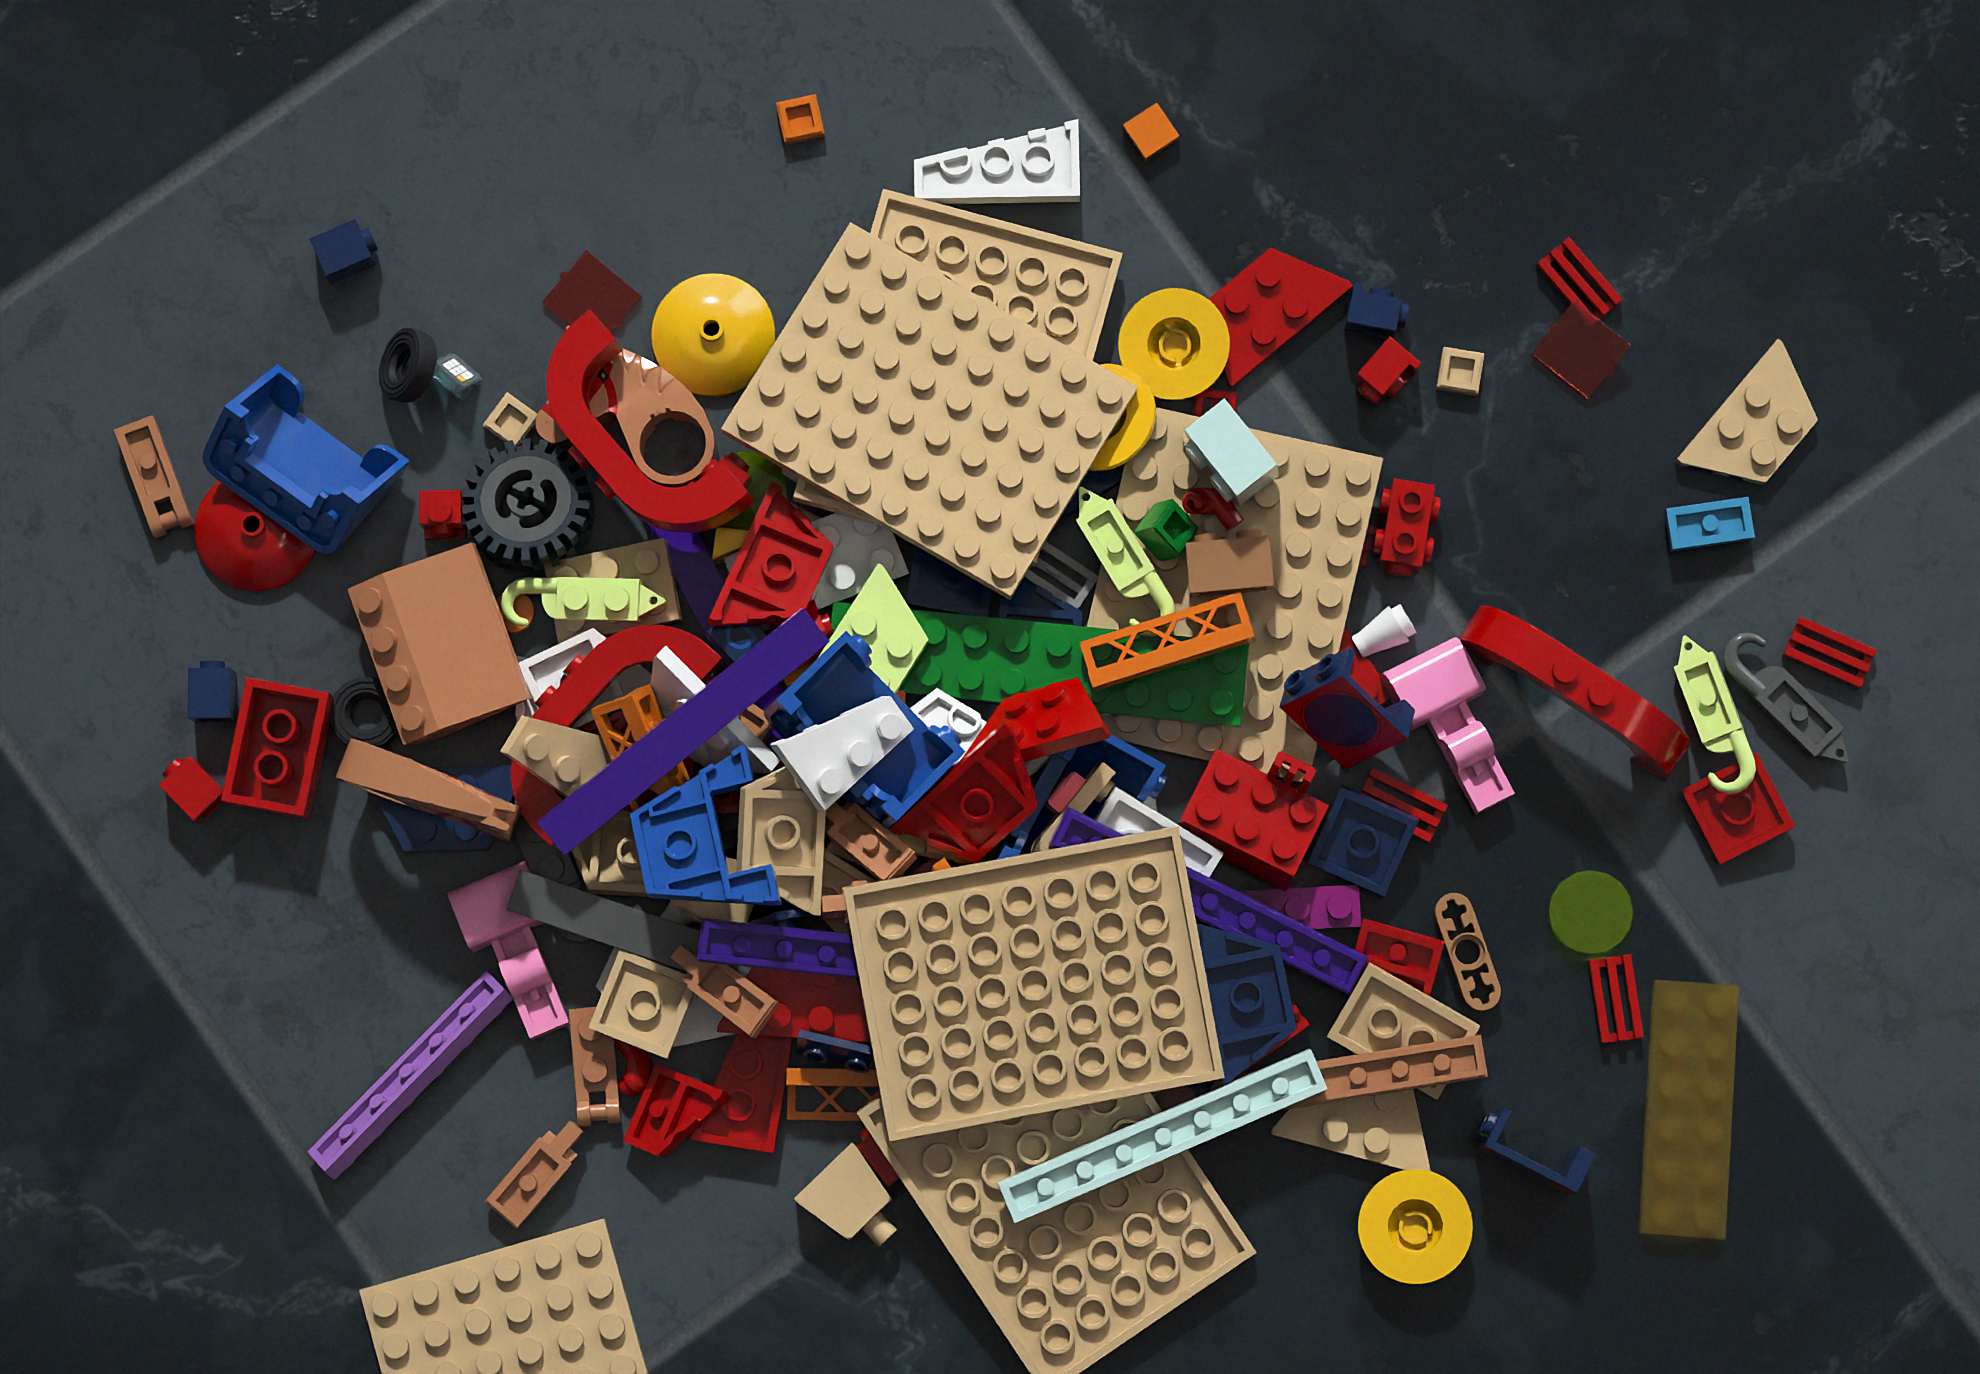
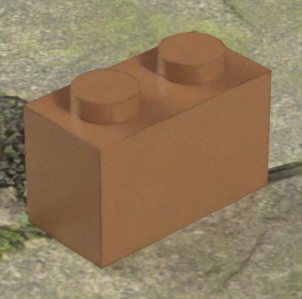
[1186,529,1275,598]

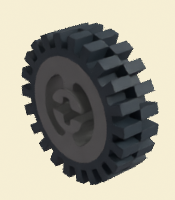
[462,438,595,572]

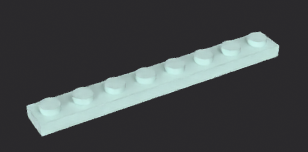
[997,1049,1328,1223]

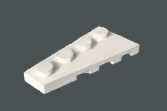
[914,119,1080,204]

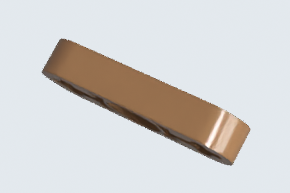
[1434,893,1501,1012]

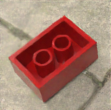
[221,677,334,821]
[1178,749,1329,891]

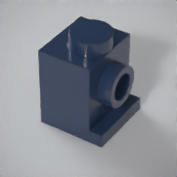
[1344,282,1409,338]

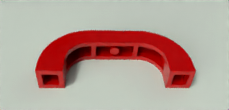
[546,309,754,533]
[1458,605,1691,781]
[511,625,725,846]

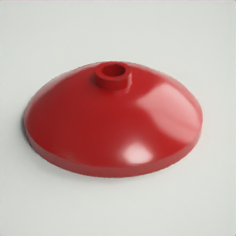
[194,481,316,592]

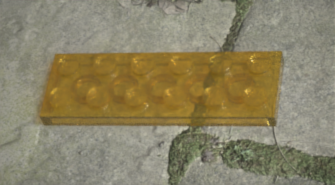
[1639,980,1739,1239]

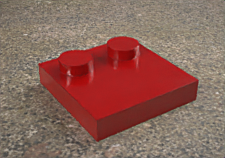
[1681,752,1795,865]

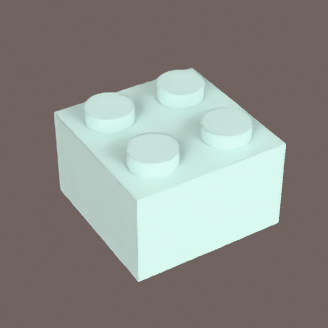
[1184,398,1279,506]

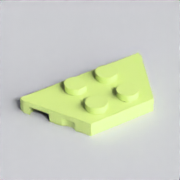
[817,563,929,694]

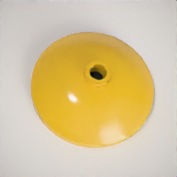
[651,274,776,397]

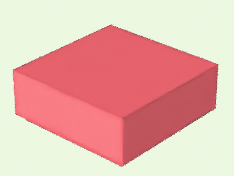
[1044,771,1086,814]

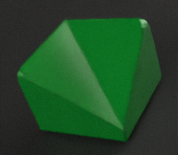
[1133,498,1199,561]

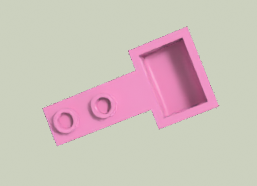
[1380,637,1515,815]
[447,860,570,1040]

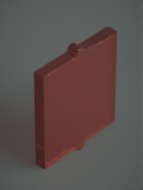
[542,250,642,333]
[1531,300,1631,399]

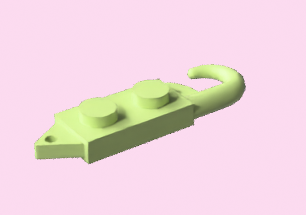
[1076,487,1176,637]
[501,577,667,627]
[1674,635,1756,794]

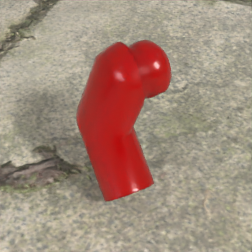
[1182,487,1244,532]
[614,1040,652,1097]

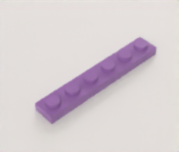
[307,970,514,1180]

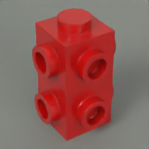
[1372,478,1441,577]

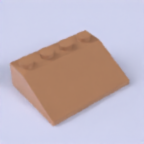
[347,543,532,745]

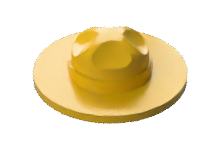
[1118,288,1230,400]
[1090,364,1156,471]
[1358,1169,1473,1284]

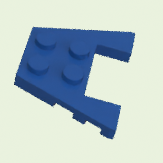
[630,745,782,906]

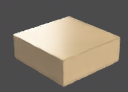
[1436,347,1485,396]
[483,392,537,447]

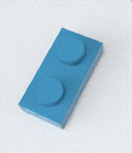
[1664,497,1755,552]

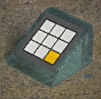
[433,353,482,401]

